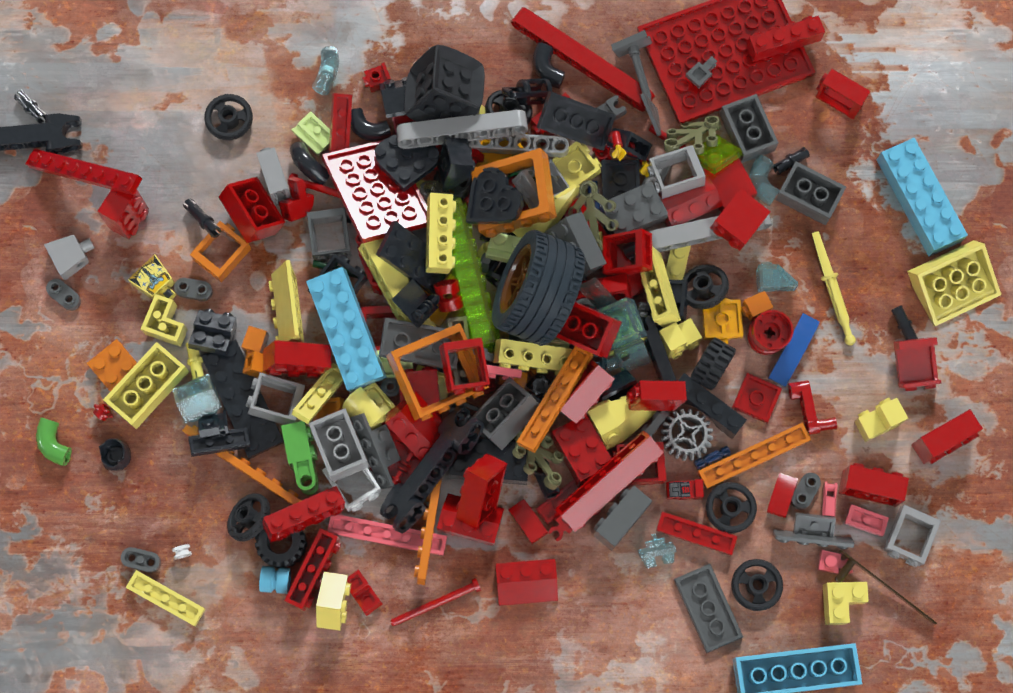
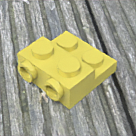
[552,142,601,187]

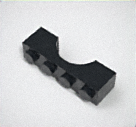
[678,373,747,439]

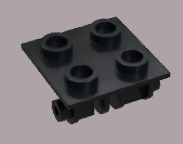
[391,279,440,328]

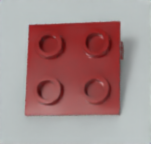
[369,438,421,486]

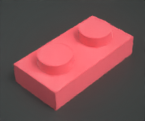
[487,365,522,380]
[844,504,889,537]

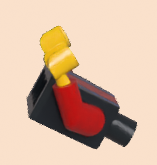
[606,128,653,177]

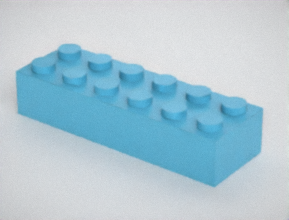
[877,137,968,257]
[306,267,387,392]
[732,643,862,693]

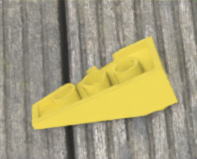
[513,184,580,238]
[587,396,656,450]

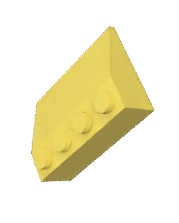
[907,240,1001,326]
[269,260,304,343]

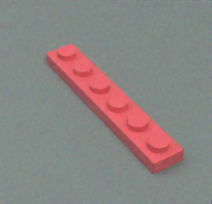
[327,515,447,556]

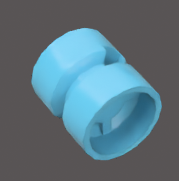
[259,566,291,594]

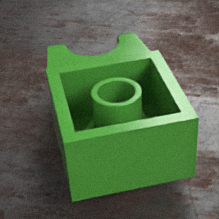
[281,421,319,495]

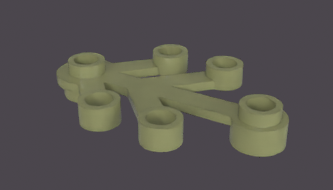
[664,116,721,155]
[568,180,619,252]
[512,425,564,490]

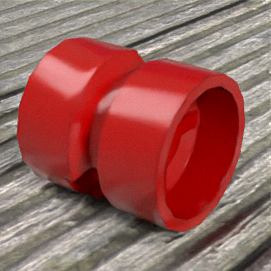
[434,279,464,312]

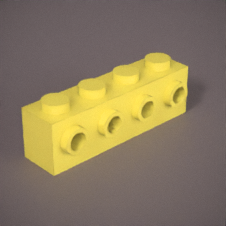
[426,193,456,274]
[641,246,681,328]
[493,339,573,376]

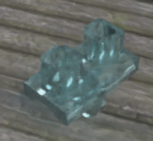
[638,534,677,568]

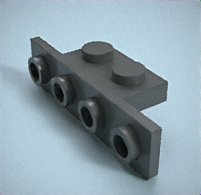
[351,413,401,489]
[773,513,855,549]

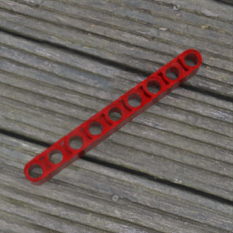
[511,7,655,112]

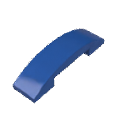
[768,313,820,387]

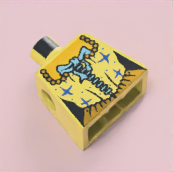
[128,254,176,300]

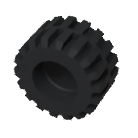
[691,337,736,390]
[255,528,307,569]

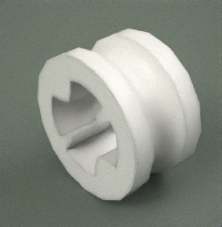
[172,544,192,559]

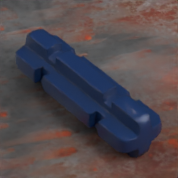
[694,446,731,470]

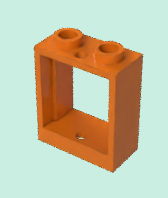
[190,221,251,283]

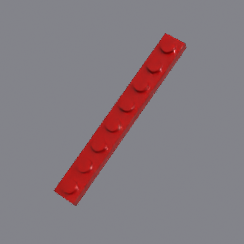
[25,148,142,195]

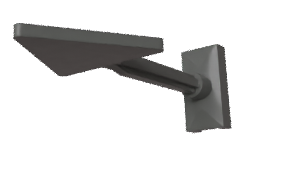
[611,30,661,136]

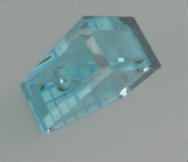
[756,262,798,292]

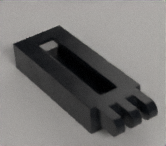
[643,316,677,381]

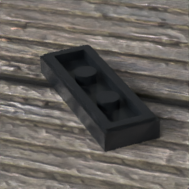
[188,427,251,457]

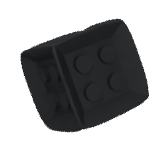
[404,45,485,122]

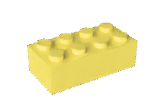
[103,342,189,429]

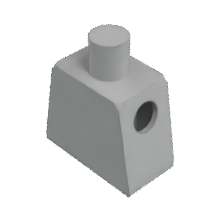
[44,235,95,280]

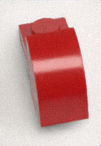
[278,177,314,222]

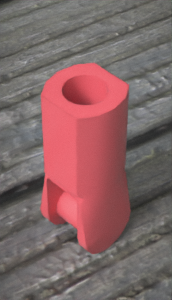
[822,481,838,517]

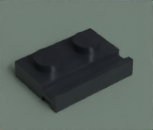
[198,409,229,438]

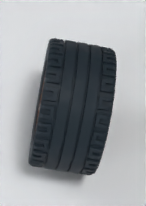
[492,230,585,346]

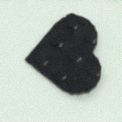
[374,135,439,192]
[466,167,524,224]

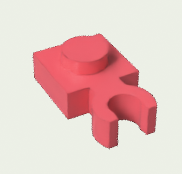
[818,550,853,574]

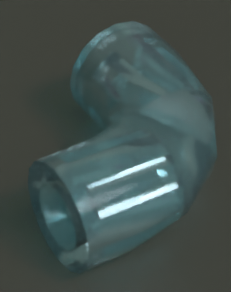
[312,46,339,95]
[749,155,780,206]

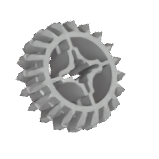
[661,409,714,461]

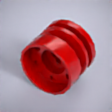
[747,310,793,355]

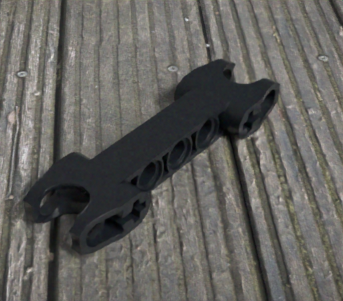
[0,113,83,155]
[380,405,484,533]

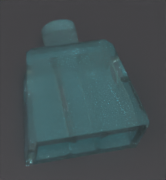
[605,339,651,371]

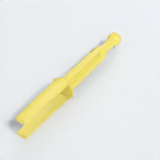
[812,231,856,346]

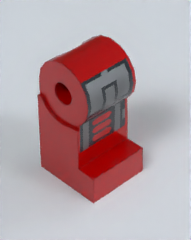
[666,479,704,500]

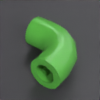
[36,418,72,466]

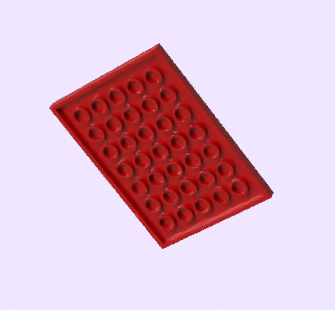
[637,0,816,125]

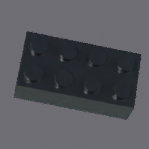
[449,438,528,485]

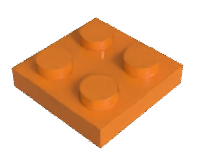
[87,339,137,392]

